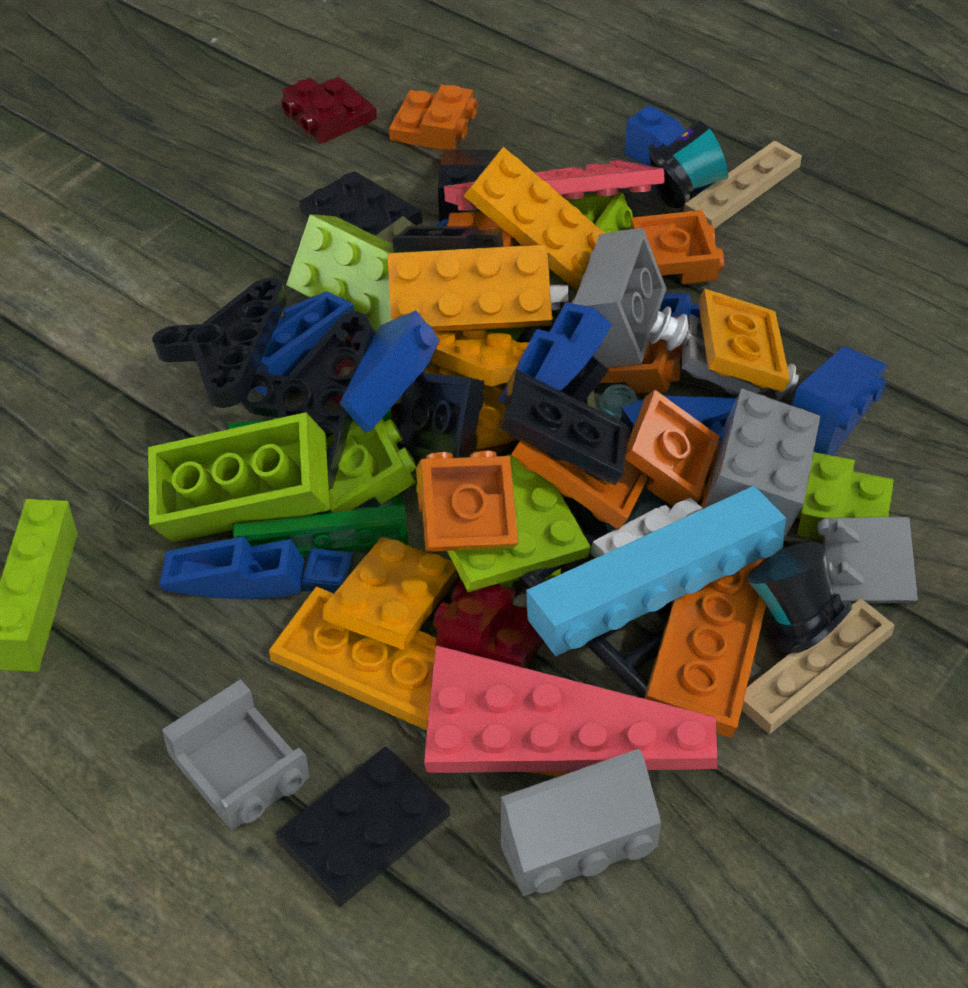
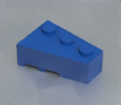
[253,291,359,396]
[792,346,887,456]

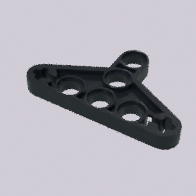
[152,278,287,408]
[241,311,375,491]

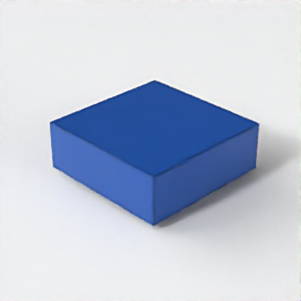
[302,548,354,594]

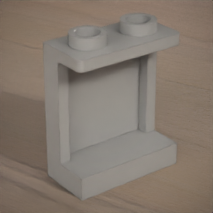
[162,679,310,832]

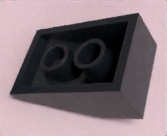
[438,149,512,221]

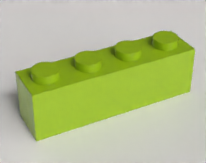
[0,499,78,672]

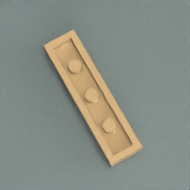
[684,140,802,229]
[742,598,895,734]

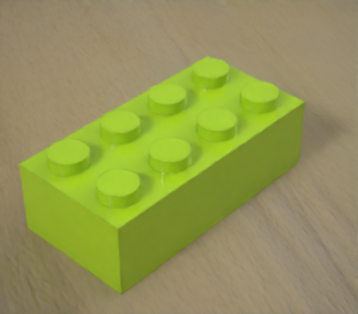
[286,214,394,331]
[148,412,330,543]

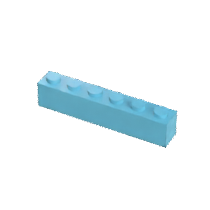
[526,486,786,656]

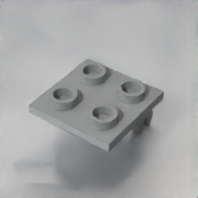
[818,517,918,603]

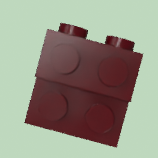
[281,76,377,144]
[433,582,544,668]

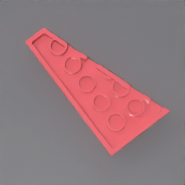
[444,160,664,210]
[424,646,718,773]

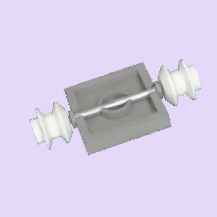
[647,306,799,401]

